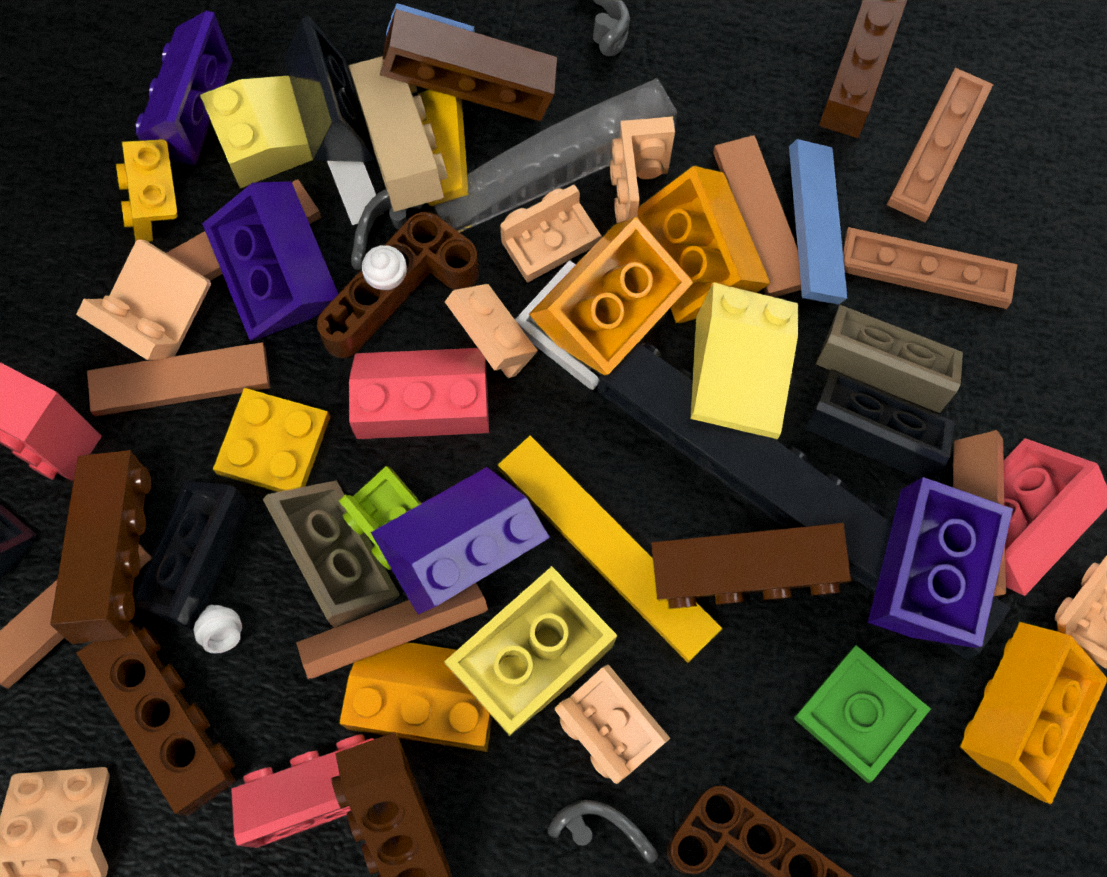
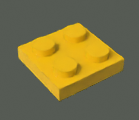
[213,388,330,492]

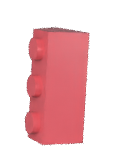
[349,348,489,439]
[0,363,102,481]
[1003,438,1107,596]
[231,734,374,848]

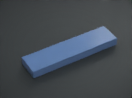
[789,139,847,305]

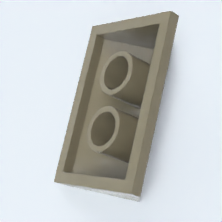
[816,305,963,413]
[263,480,400,628]

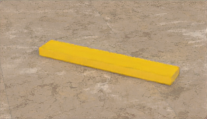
[498,436,722,663]

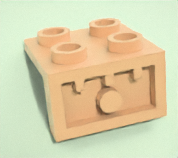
[610,116,675,224]
[76,240,211,360]
[0,767,110,877]

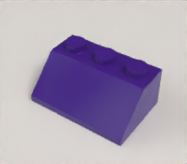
[136,11,233,166]
[202,182,338,341]
[371,467,550,614]
[868,477,1013,648]

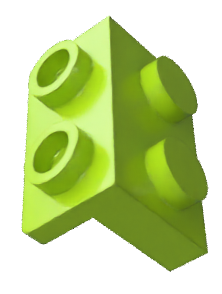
[338,466,422,570]

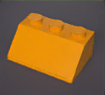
[637,166,771,323]
[529,217,693,375]
[960,622,1107,804]
[339,642,493,752]

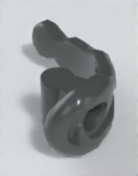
[593,0,630,56]
[351,189,423,270]
[547,800,658,863]

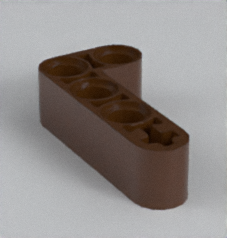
[317,212,479,358]
[667,786,853,877]

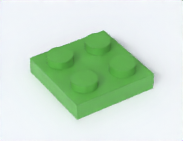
[794,645,931,783]

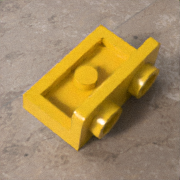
[116,139,177,242]

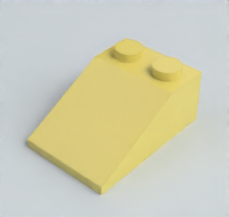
[200,76,313,188]
[690,282,798,439]
[444,566,617,736]

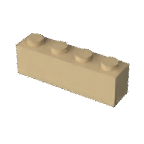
[349,56,447,212]

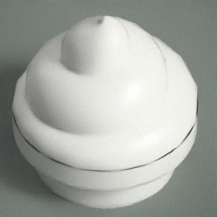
[362,245,407,290]
[193,605,242,653]

